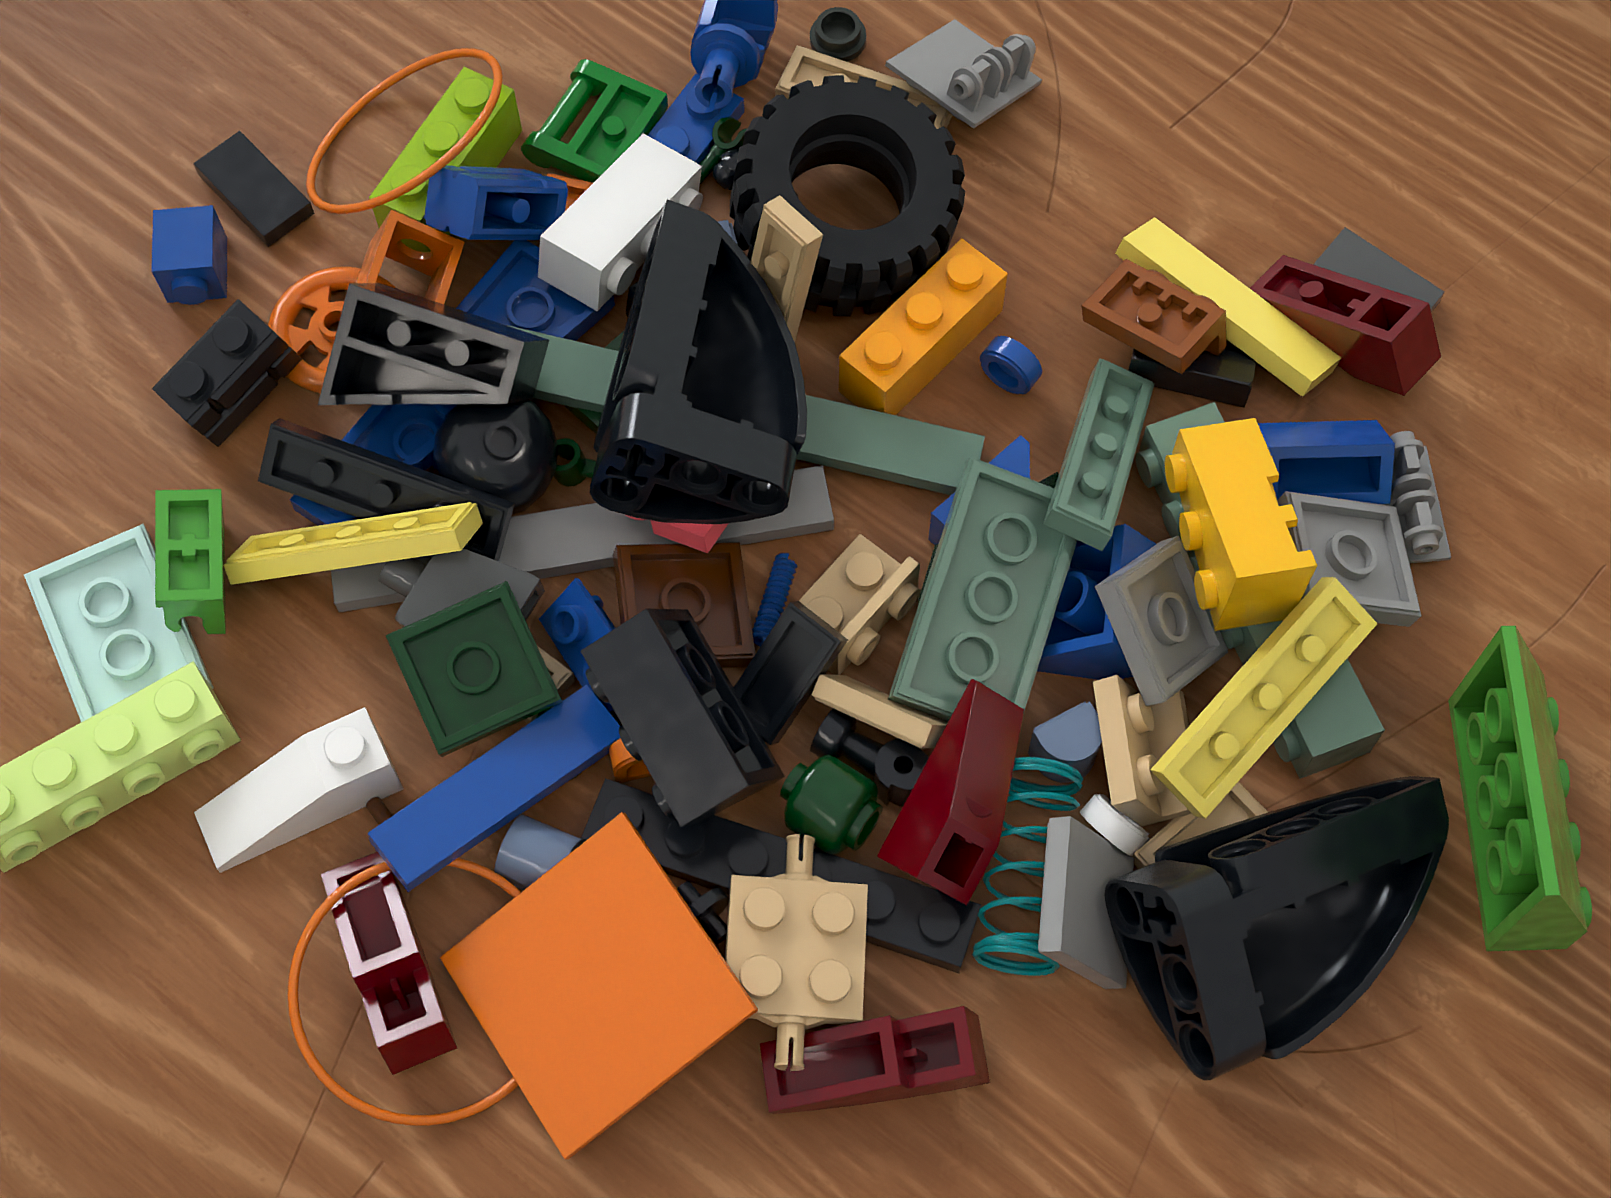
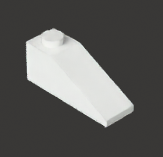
[194,707,403,873]

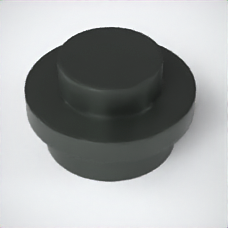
[810,7,866,62]

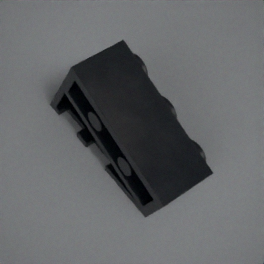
[318,283,549,405]

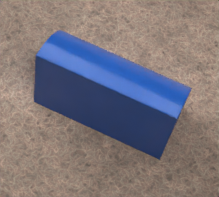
[1258,420,1395,504]

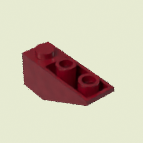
[877,679,1024,905]

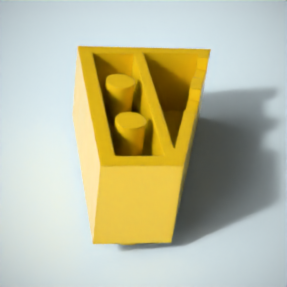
[1165,418,1317,631]

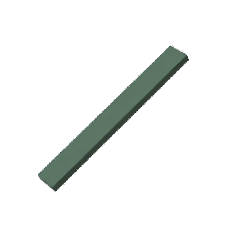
[507,325,985,495]

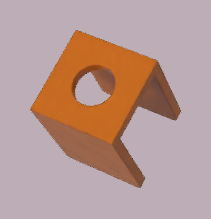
[356,210,465,304]

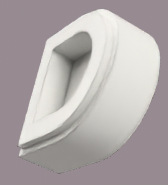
[1080,794,1150,856]

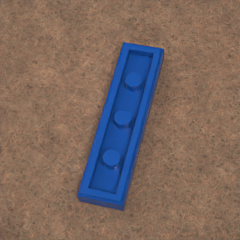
[368,684,621,892]

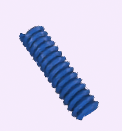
[752,553,798,647]

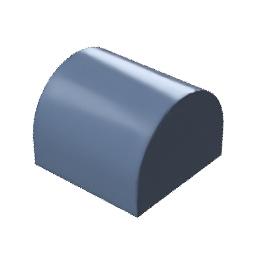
[1028,702,1102,783]
[494,814,584,890]

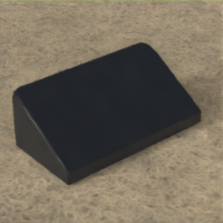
[1128,345,1256,408]

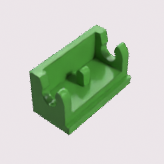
[155,489,226,634]

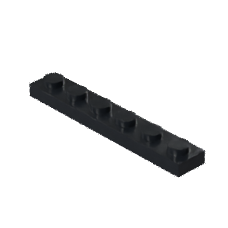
[581,778,981,973]

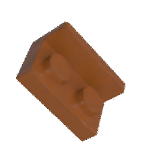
[1081,259,1227,374]

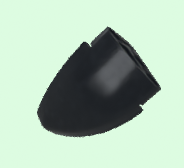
[589,199,807,524]
[1104,776,1449,1080]

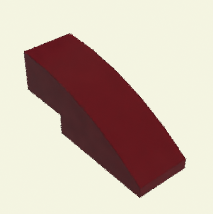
[321,852,457,1075]
[760,1006,990,1114]

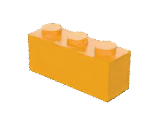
[839,238,1008,415]

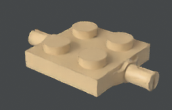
[725,834,868,1071]

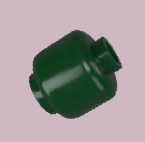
[780,755,883,855]

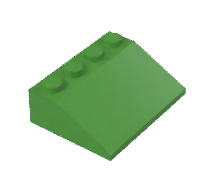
[1448,626,1592,951]

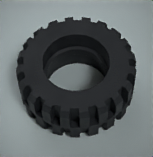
[730,75,966,317]

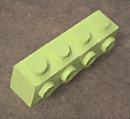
[0,661,241,873]

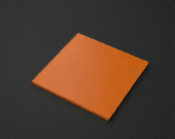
[440,812,758,1159]

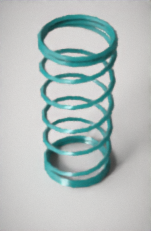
[972,757,1084,976]

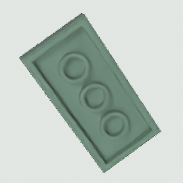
[888,457,1077,721]

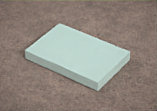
[24,524,214,722]

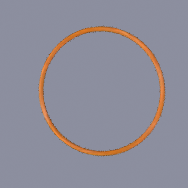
[306,48,502,214]
[288,858,521,1126]

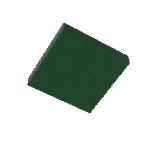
[385,581,562,757]

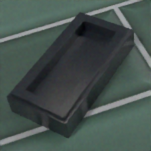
[193,130,315,247]
[733,601,848,745]

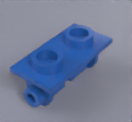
[539,578,615,715]

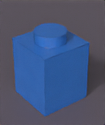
[152,205,227,305]

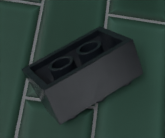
[581,608,785,827]

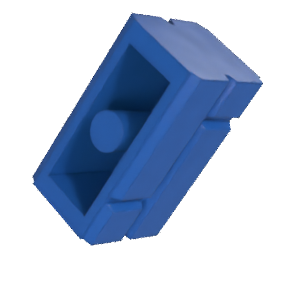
[424,166,568,240]

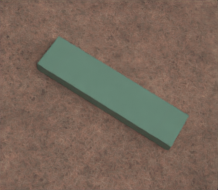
[1043,358,1155,551]

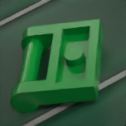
[521,59,668,183]

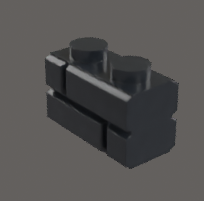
[152,299,302,447]

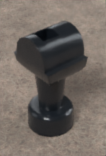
[810,708,929,807]

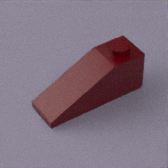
[1250,255,1441,396]

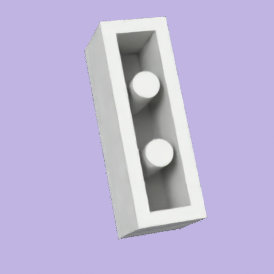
[538,134,703,311]

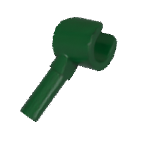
[699,117,747,184]
[554,438,596,487]

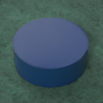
[980,336,1042,394]

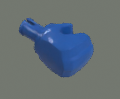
[690,0,778,109]

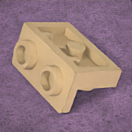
[799,534,921,675]
[1093,675,1192,826]

